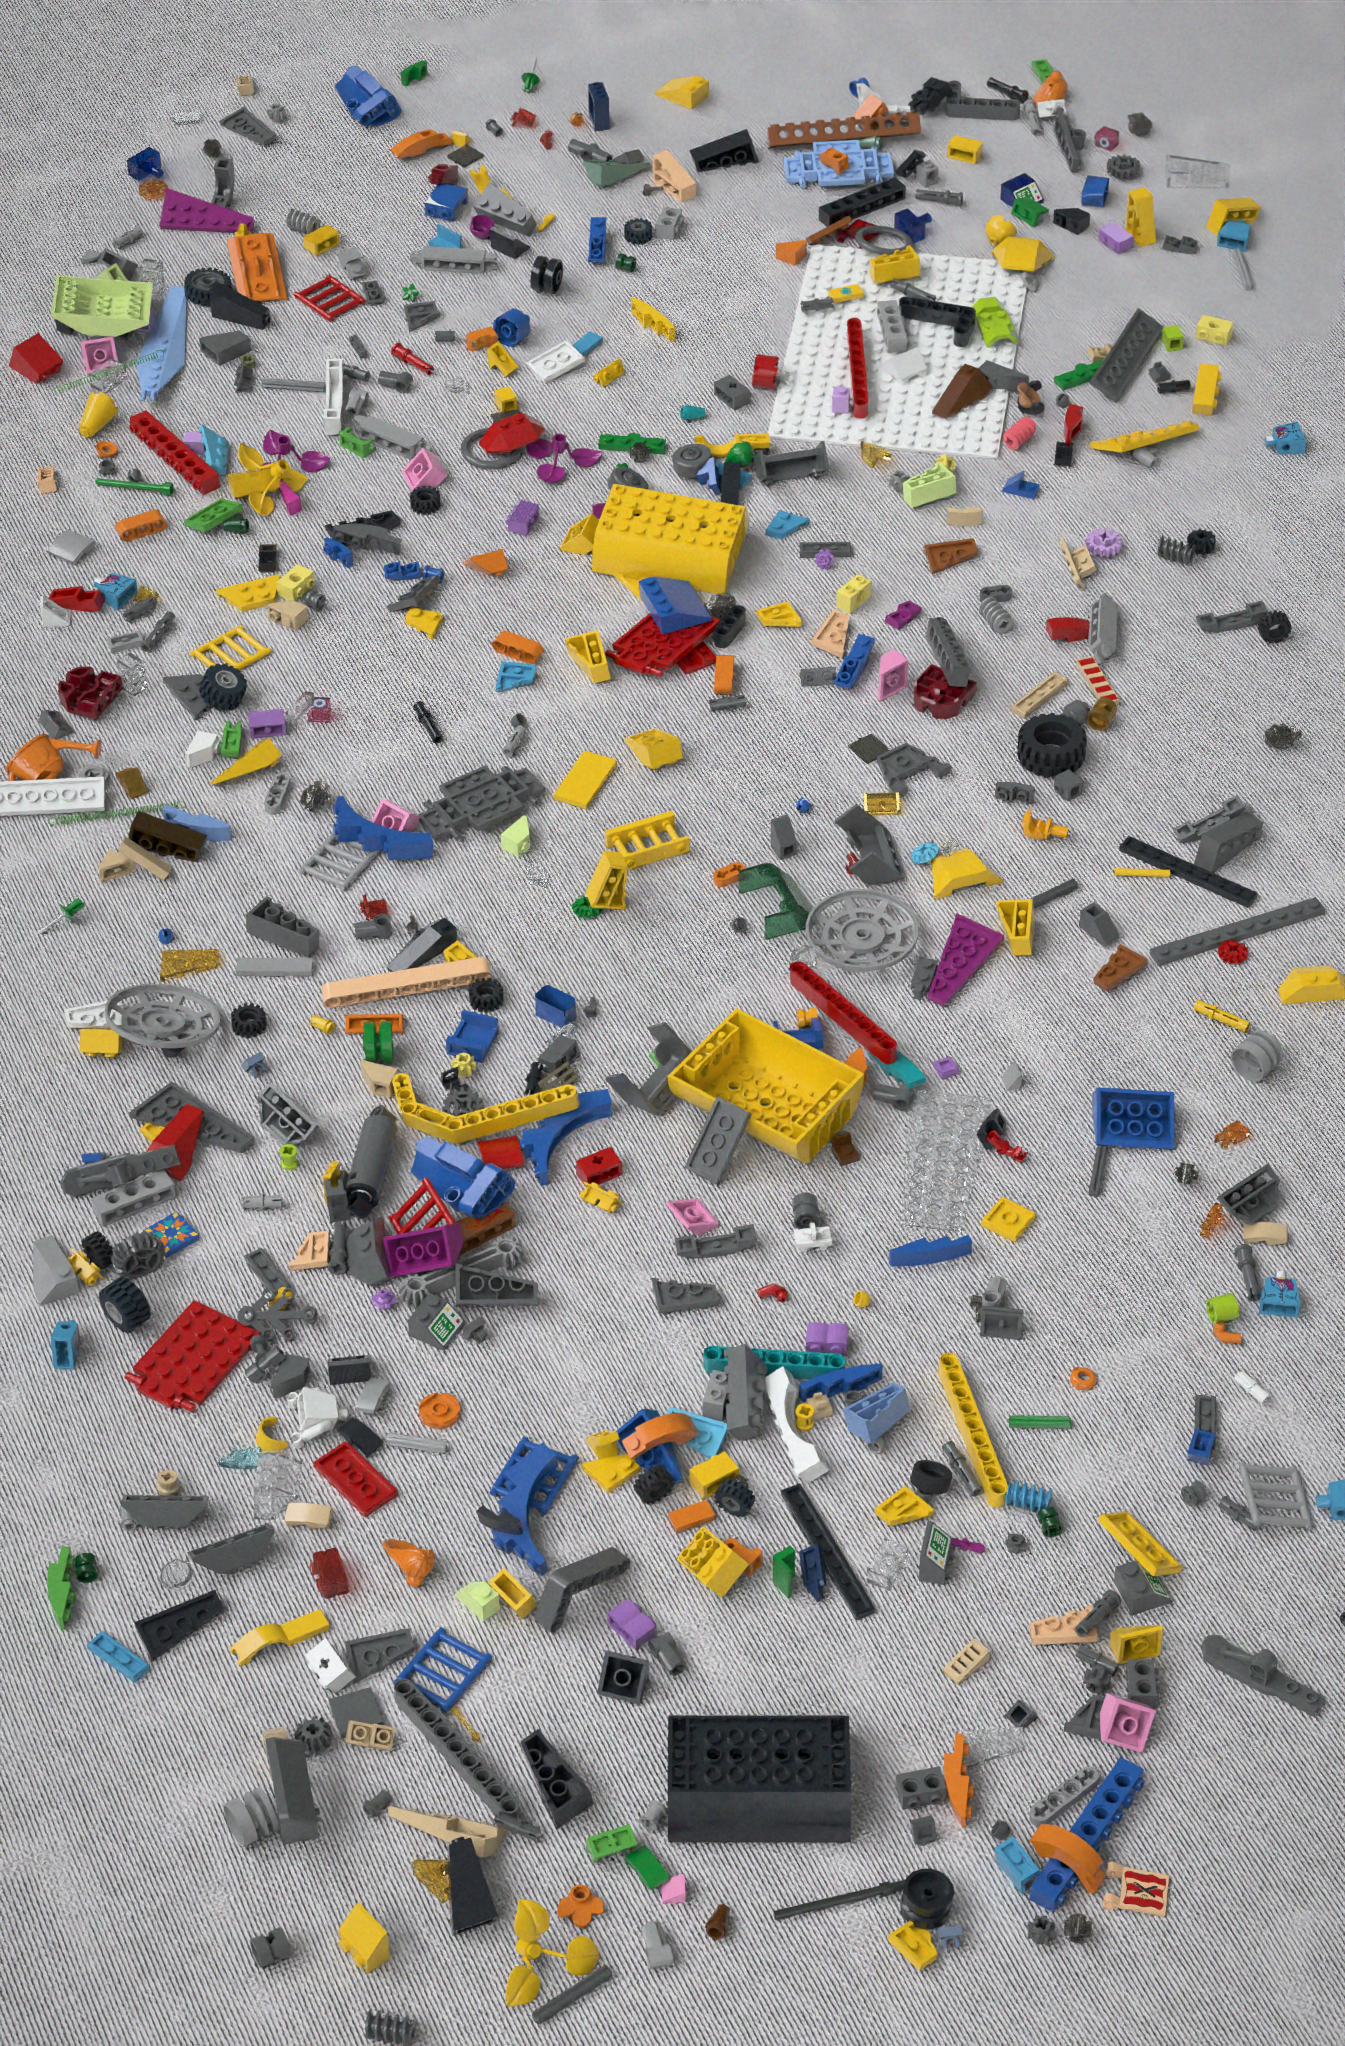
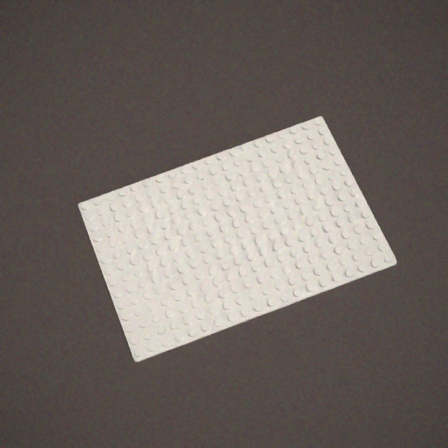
[768,244,1030,459]

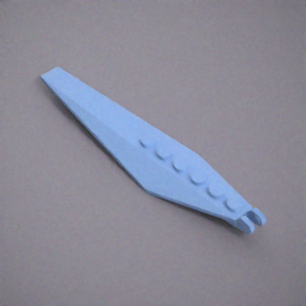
[136,286,186,402]

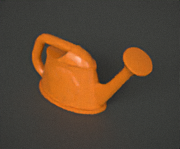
[5,734,102,781]

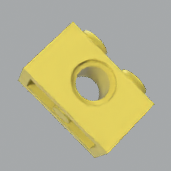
[1196,315,1234,346]
[276,564,315,601]
[836,574,871,614]

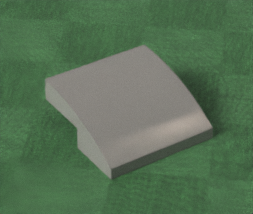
[46,529,96,566]

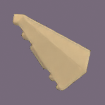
[388,1805,508,1858]

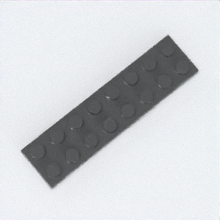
[1089,308,1163,402]

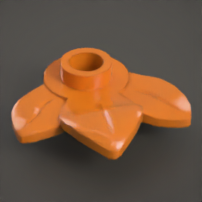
[557,1884,604,1928]

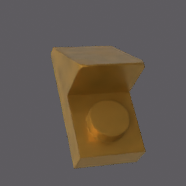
[115,767,147,799]

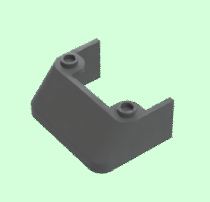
[753,441,829,485]
[834,804,905,885]
[605,1022,692,1114]
[265,1737,321,1845]

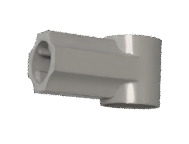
[345,390,369,418]
[982,1276,1007,1307]
[641,1921,673,1969]

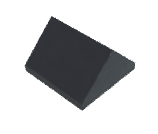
[490,227,530,259]
[328,1355,371,1385]
[597,1650,649,1704]

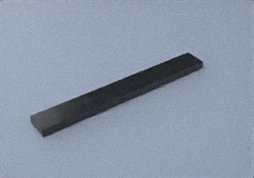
[1119,836,1258,908]
[781,1483,875,1620]

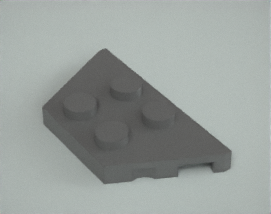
[163,674,210,721]

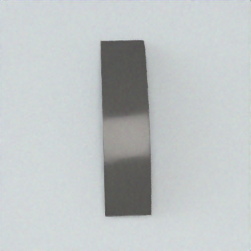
[1196,601,1268,632]
[1172,795,1246,843]
[674,1224,757,1258]

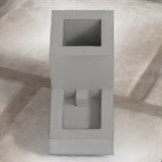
[337,247,366,280]

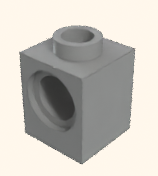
[916,160,939,188]

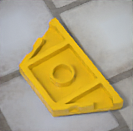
[216,574,281,612]

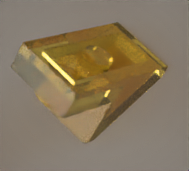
[860,441,892,468]
[412,1859,449,1904]

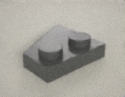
[1063,1695,1105,1739]

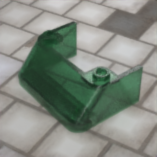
[738,863,815,940]

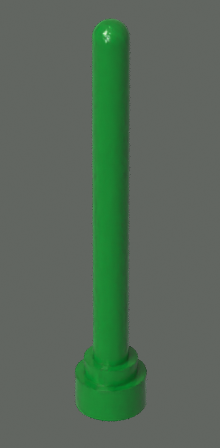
[95,478,174,496]

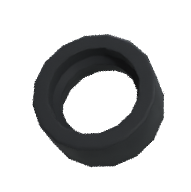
[910,1460,953,1494]

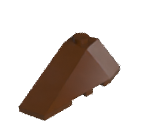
[932,364,993,419]

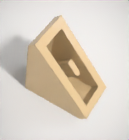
[98,850,136,882]

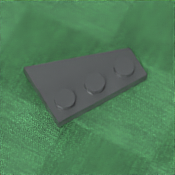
[345,1628,414,1684]

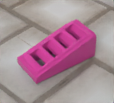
[280,481,301,515]

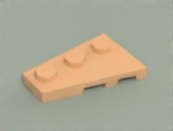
[811,609,849,658]
[1029,1605,1098,1645]

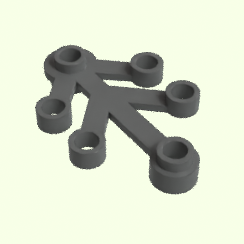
[238,1288,318,1342]

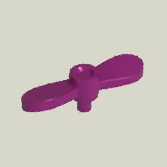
[952,1538,985,1553]

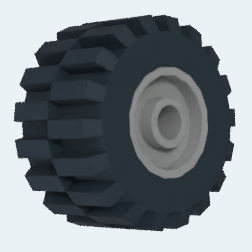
[199,663,247,711]
[99,1276,151,1333]

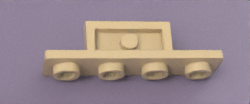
[1060,536,1097,590]

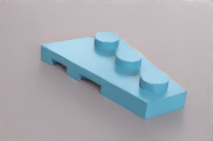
[198,424,229,476]
[667,1407,728,1459]

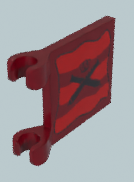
[837,219,881,249]

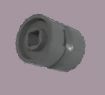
[792,1193,820,1229]
[250,1927,292,1968]

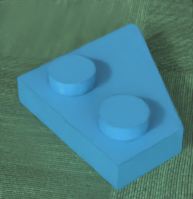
[766,510,809,539]
[495,661,537,692]

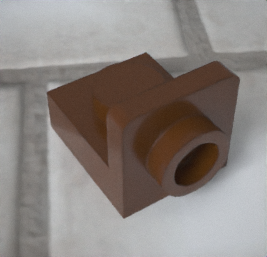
[832,1132,860,1167]

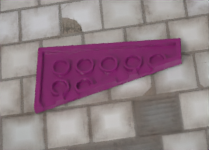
[159,188,254,234]
[928,913,1004,1007]

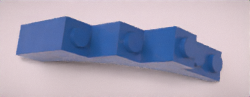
[333,796,433,860]
[519,1089,612,1186]
[492,1442,558,1576]

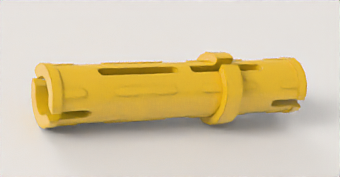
[1193,999,1251,1033]

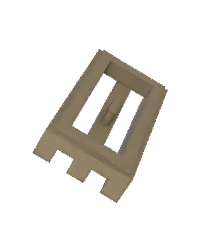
[538,1061,579,1091]

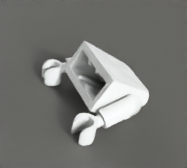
[288,1387,348,1449]

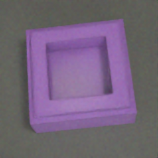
[933,1056,959,1079]

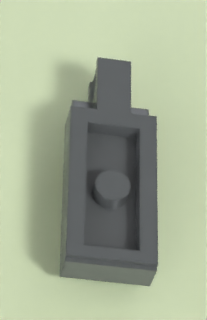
[911,957,938,1000]

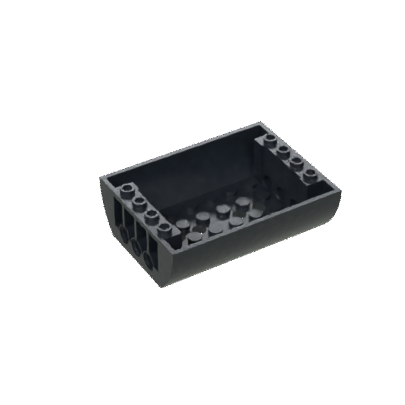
[667,1715,851,1842]

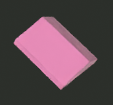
[666,1199,719,1236]

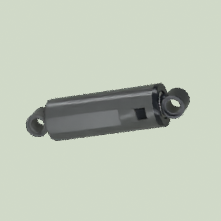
[345,1105,398,1219]

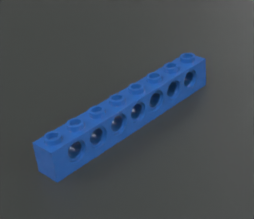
[1029,1757,1145,1913]

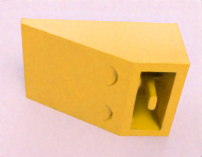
[676,1526,749,1598]

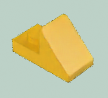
[487,341,519,377]
[585,1430,619,1460]

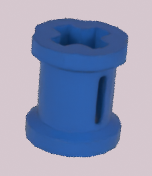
[423,565,445,583]

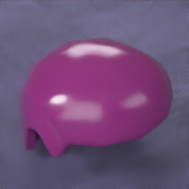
[470,215,494,239]

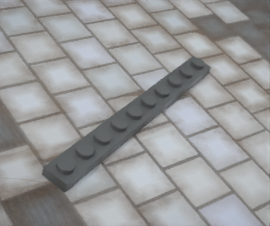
[1149,897,1325,966]

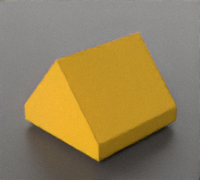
[452,130,472,148]

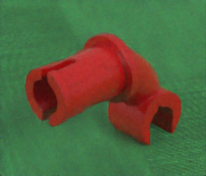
[986,1130,1028,1163]

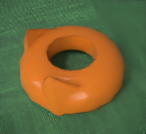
[96,441,117,458]
[1070,1367,1097,1390]

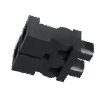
[908,77,954,115]

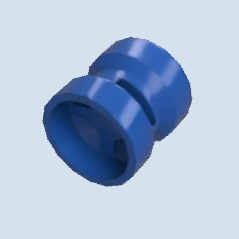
[849,77,870,96]

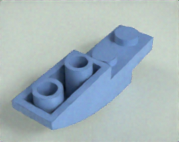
[162,804,232,841]

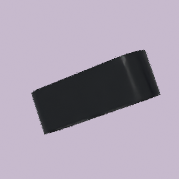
[714,605,746,648]

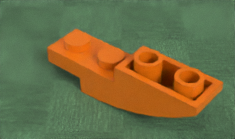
[391,129,451,158]
[944,1734,974,1827]

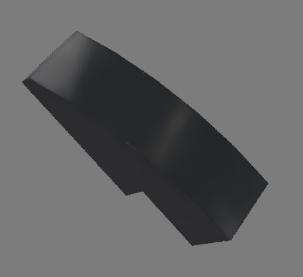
[721,462,741,505]

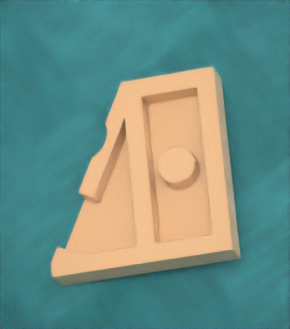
[289,1230,331,1271]

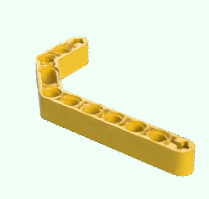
[392,1073,580,1143]

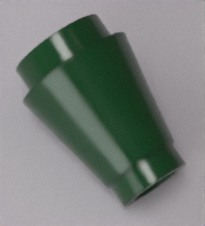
[223,517,249,534]

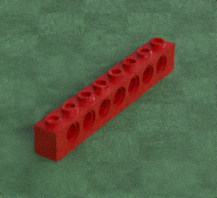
[129,410,220,495]

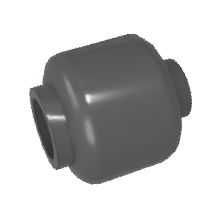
[1062,700,1090,724]

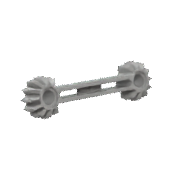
[399,1236,524,1308]

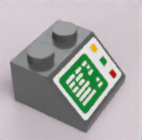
[408,1293,466,1351]
[919,1521,956,1585]
[1114,1561,1172,1615]

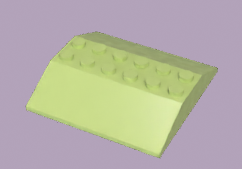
[51,275,153,338]

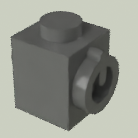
[1054,769,1083,802]

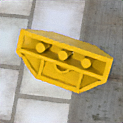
[1278,965,1345,1004]

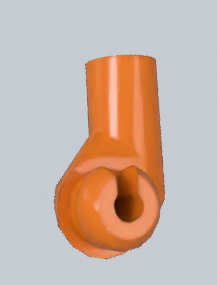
[1213,1322,1241,1344]

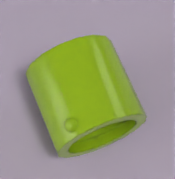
[1206,1293,1239,1324]

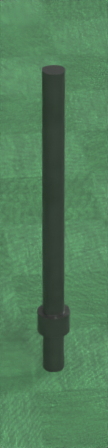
[773,1879,906,1920]

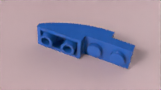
[588,217,607,263]
[834,633,875,689]

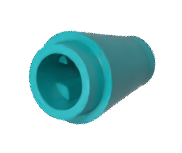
[680,404,705,421]

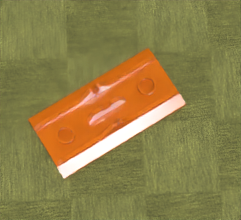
[227,233,287,302]

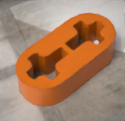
[713,862,745,887]

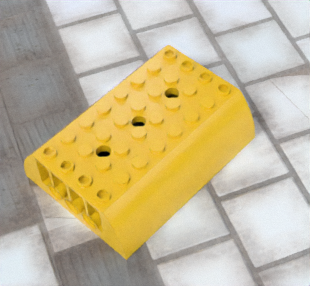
[592,484,749,595]
[668,1008,864,1164]

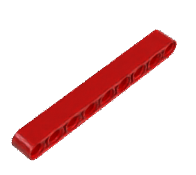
[847,318,869,419]
[789,962,897,1064]

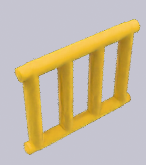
[190,625,272,670]

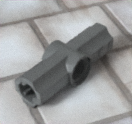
[568,139,613,162]

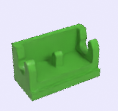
[339,427,376,458]
[586,1824,638,1863]

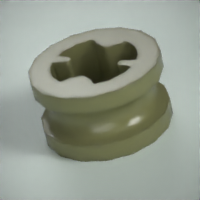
[240,354,255,369]

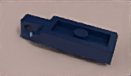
[799,1544,827,1602]

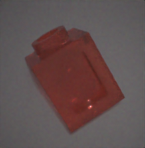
[511,107,536,128]
[360,895,388,920]

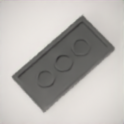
[684,1096,752,1185]

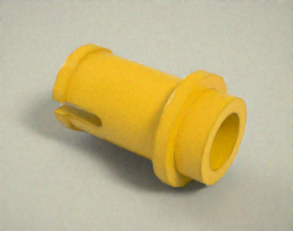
[310,1014,335,1034]

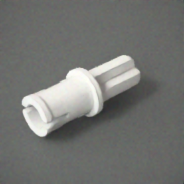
[1234,1372,1271,1405]

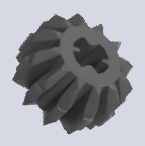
[294,1716,333,1755]

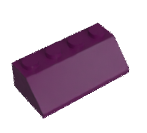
[383,1223,464,1277]

